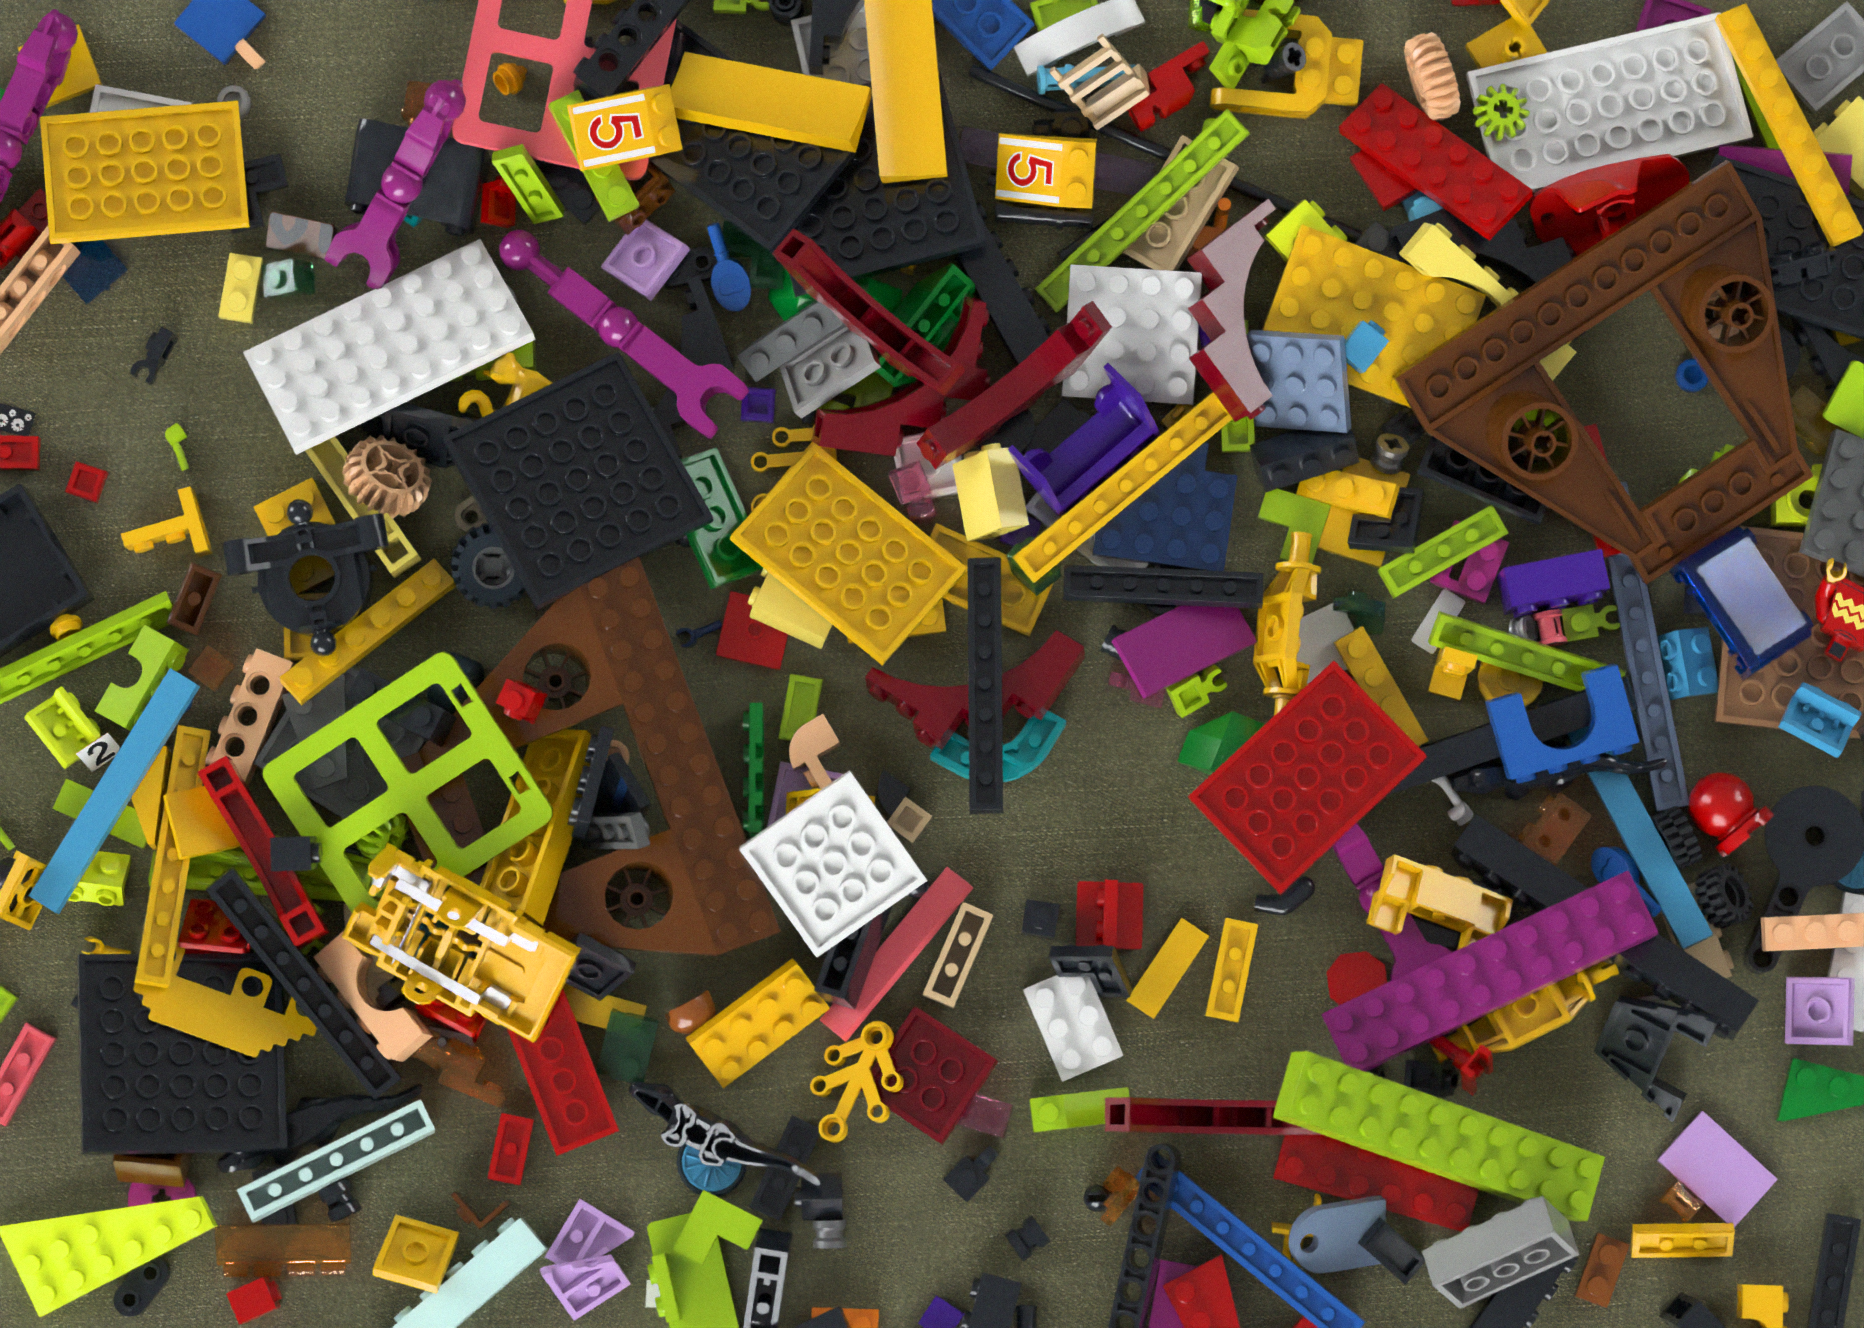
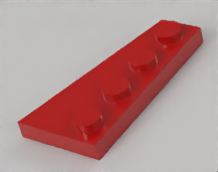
[1162,1255,1240,1328]

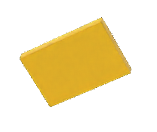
[1317,458,1411,568]

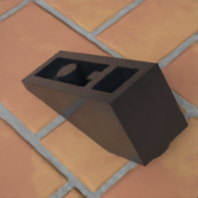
[743,1228,793,1328]

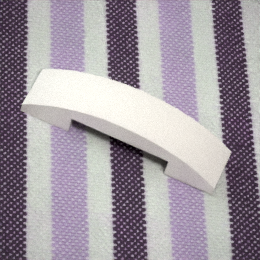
[1014,0,1145,77]

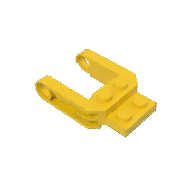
[1210,9,1364,119]

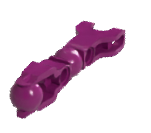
[325,79,466,290]
[1332,824,1451,981]

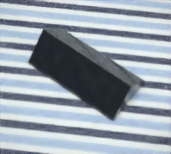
[1417,436,1547,525]

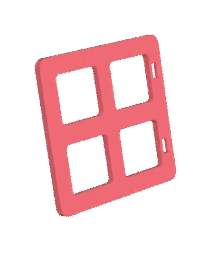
[452,0,676,180]

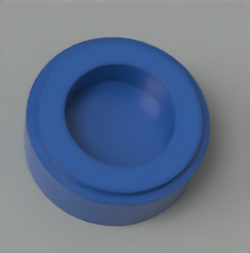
[1675,358,1709,393]

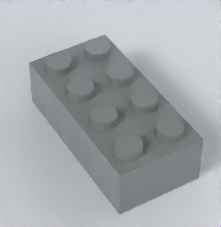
[1422,1196,1580,1309]

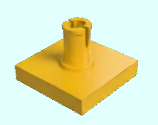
[1465,17,1548,69]

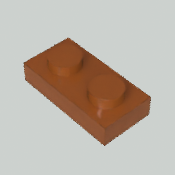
[1574,1233,1630,1308]

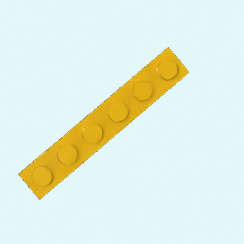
[280,559,456,705]

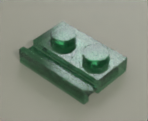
[596,1008,660,1083]

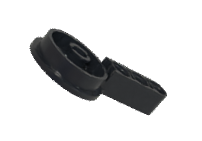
[1743,786,1864,974]

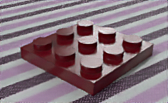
[860,1006,999,1145]

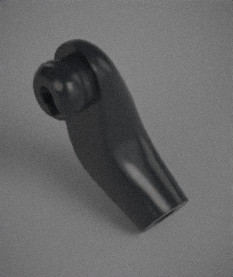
[1254,876,1315,916]

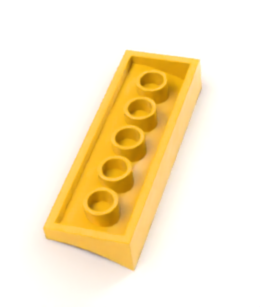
[864,0,948,184]
[671,52,872,153]
[480,729,591,926]

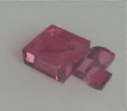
[1108,672,1166,709]

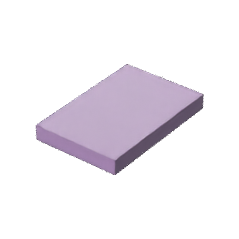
[1657,1111,1778,1227]

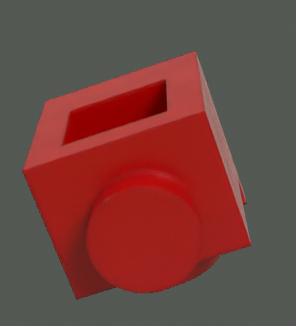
[496,679,548,724]

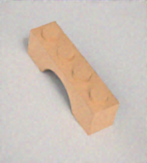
[313,931,433,1062]

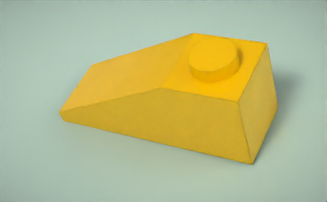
[131,746,172,850]

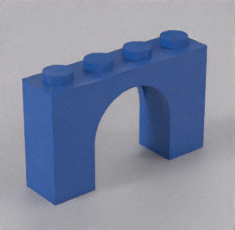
[1485,664,1640,783]

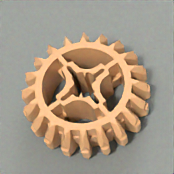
[1404,32,1461,121]
[342,435,432,519]

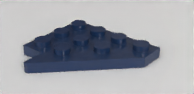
[1092,443,1238,571]

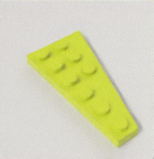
[0,1196,218,1317]

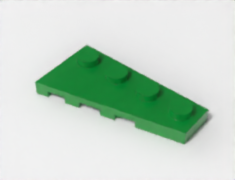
[743,703,764,838]

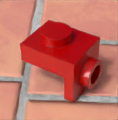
[481,176,516,228]

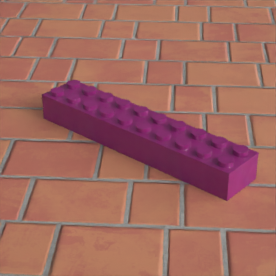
[1321,870,1658,1072]

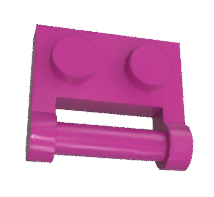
[1430,520,1509,605]

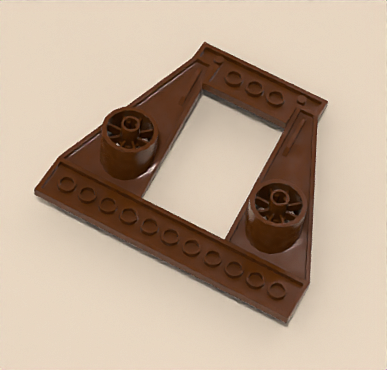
[1392,160,1813,585]
[400,557,781,956]

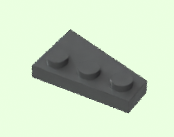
[281,673,347,789]

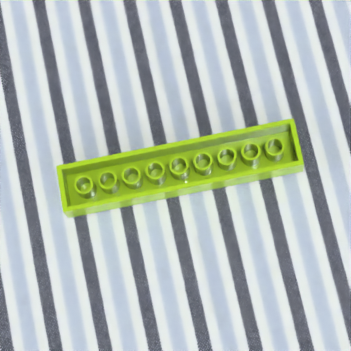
[1273,1051,1605,1221]

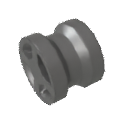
[1370,433,1409,474]
[813,1219,847,1248]

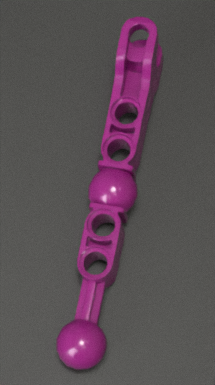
[499,230,749,439]

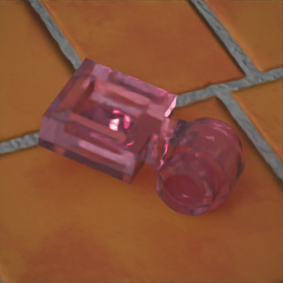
[889,460,938,525]

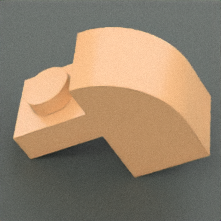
[789,714,841,789]

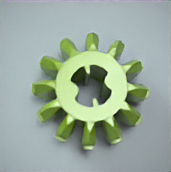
[1473,84,1530,141]
[354,813,409,860]

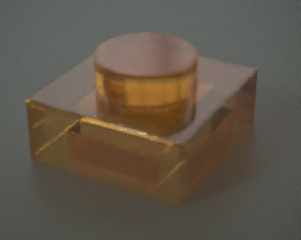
[188,645,236,692]

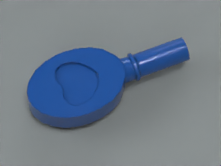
[707,222,751,312]
[1591,846,1662,917]

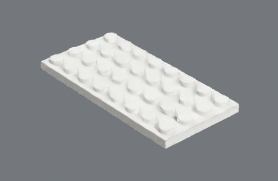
[1466,12,1753,192]
[243,239,536,455]

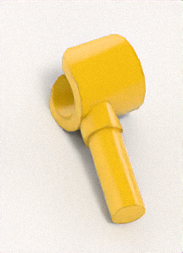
[81,936,131,954]

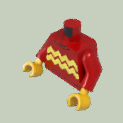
[1814,558,1864,662]

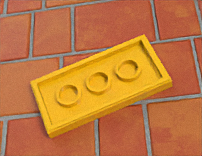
[930,523,1056,637]

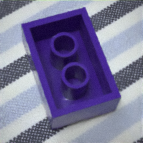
[1496,549,1610,618]

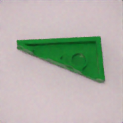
[1776,1058,1864,1122]

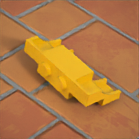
[1366,854,1513,950]

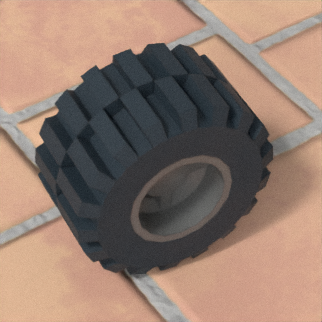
[450,523,525,609]

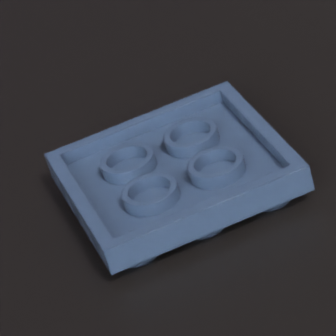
[1246,330,1351,433]

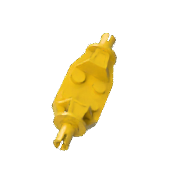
[1253,532,1321,715]
[1431,961,1619,1063]

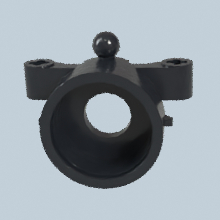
[222,499,389,656]

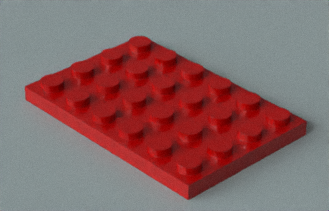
[1188,660,1427,895]

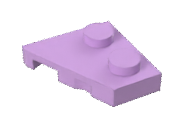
[545,1199,635,1264]
[539,1254,630,1321]

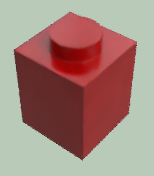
[226,1276,282,1325]

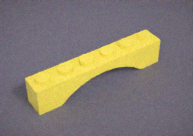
[1399,223,1576,381]
[305,436,422,578]

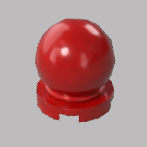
[1688,772,1774,858]

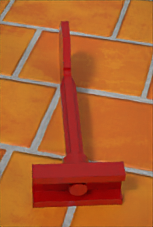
[1326,951,1493,1096]

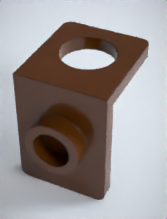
[451,1191,511,1229]

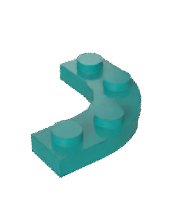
[930,711,1067,782]

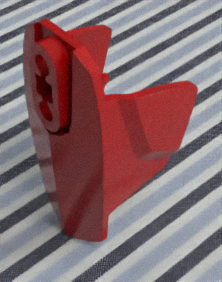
[1528,154,1689,257]

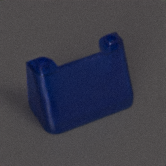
[1669,526,1814,681]

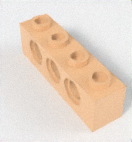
[0,226,81,355]
[205,648,296,788]

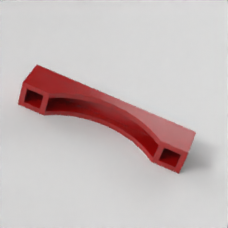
[197,756,329,949]

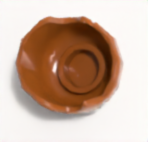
[665,990,716,1035]

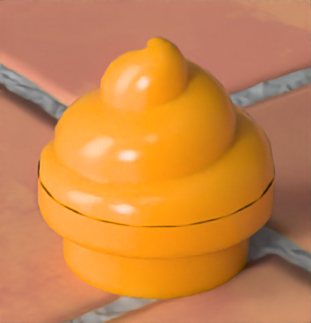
[493,63,527,95]

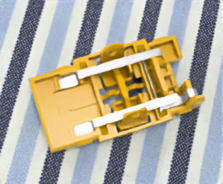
[341,843,581,1043]

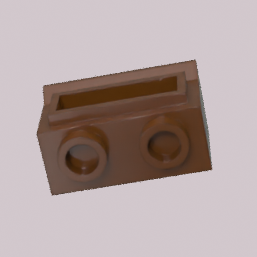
[594,161,676,235]

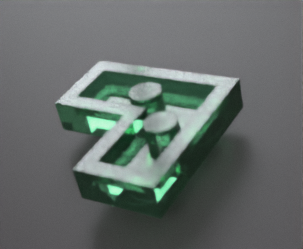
[722,221,786,290]

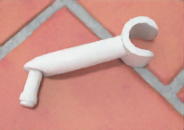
[1431,776,1473,826]

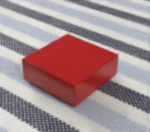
[65,461,109,504]

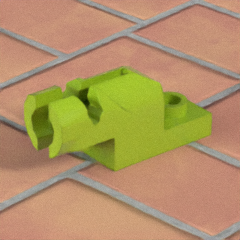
[1209,0,1301,89]

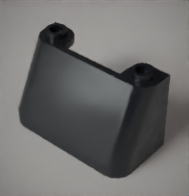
[345,119,492,237]

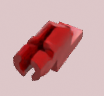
[1127,41,1210,132]
[0,188,48,271]

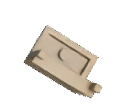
[1049,33,1150,130]

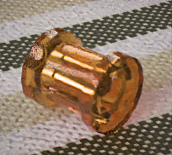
[1659,1179,1704,1223]

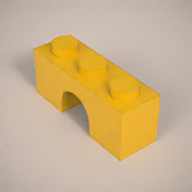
[1737,1284,1789,1328]

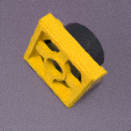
[0,850,47,931]

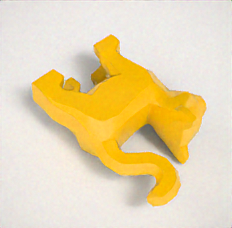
[458,352,560,417]

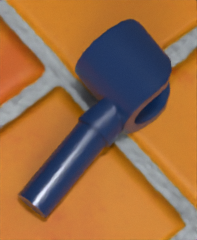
[676,620,722,648]

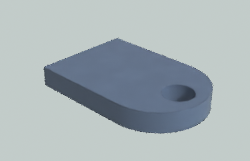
[1289,1195,1386,1273]

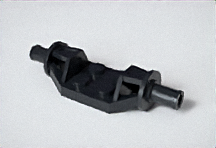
[355,402,481,468]

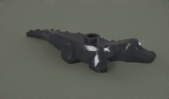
[1450,740,1667,800]
[629,1081,822,1185]
[217,1084,422,1173]

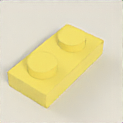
[218,253,264,324]

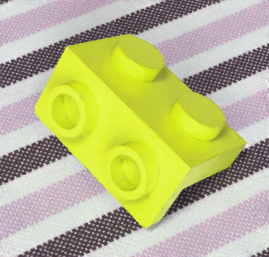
[24,686,101,769]
[68,851,131,906]

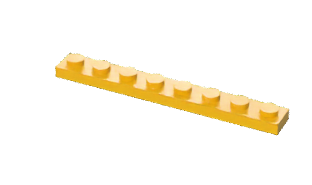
[1715,3,1863,247]
[1012,391,1233,583]
[135,725,211,988]

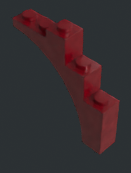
[772,228,966,396]
[812,297,990,456]
[865,630,1085,750]
[1105,1097,1322,1135]

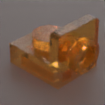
[401,80,432,126]
[1100,1166,1139,1227]

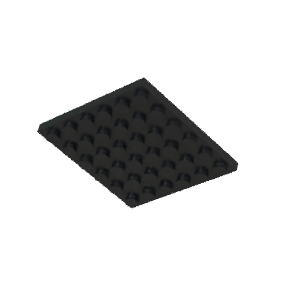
[789,66,987,297]
[442,351,714,610]
[77,953,287,1155]

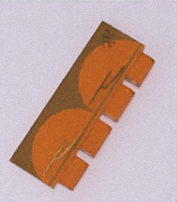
[215,1223,352,1277]

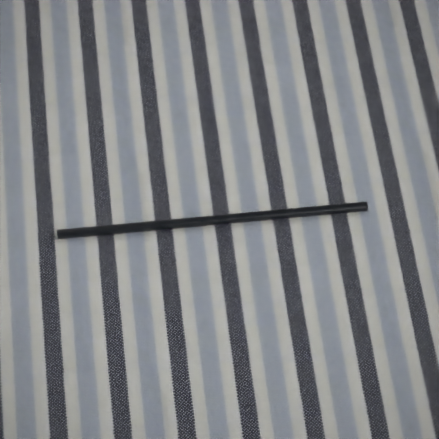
[968,64,1362,243]

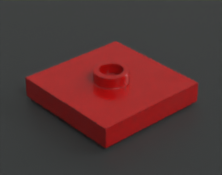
[1350,150,1419,212]
[716,591,789,671]

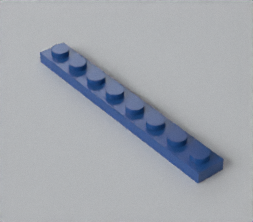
[1135,1152,1366,1328]

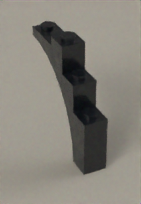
[1388,209,1587,341]

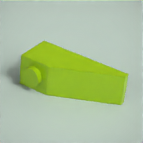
[1029,1087,1130,1133]

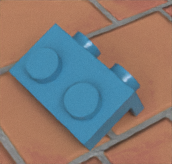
[1657,627,1718,700]
[1778,682,1862,758]

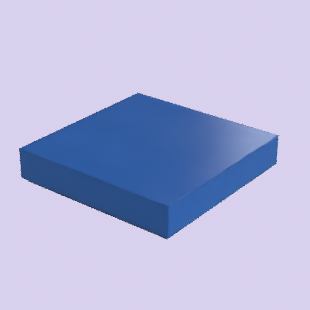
[174,0,266,65]

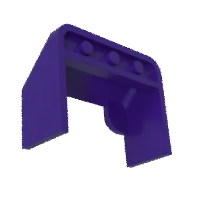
[1008,363,1161,518]

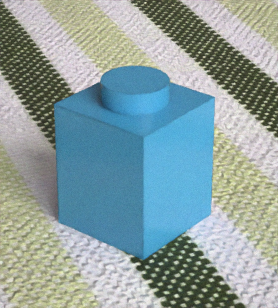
[1345,320,1389,374]

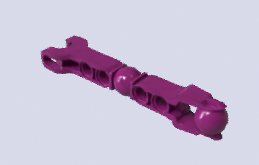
[0,9,78,203]

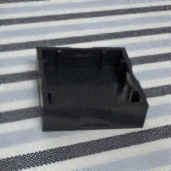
[0,483,95,658]

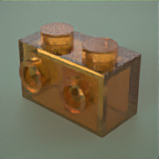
[1517,792,1592,866]

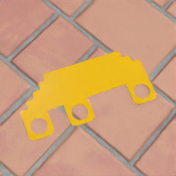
[133,942,317,1058]

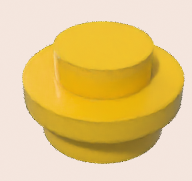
[49,614,83,641]

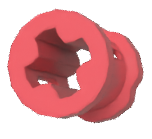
[1533,609,1568,647]

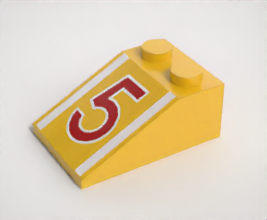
[567,84,683,171]
[995,133,1097,209]

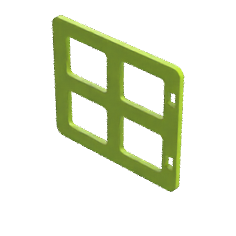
[263,652,553,913]

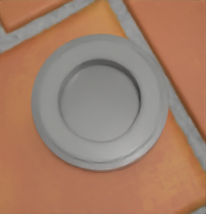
[217,85,251,119]

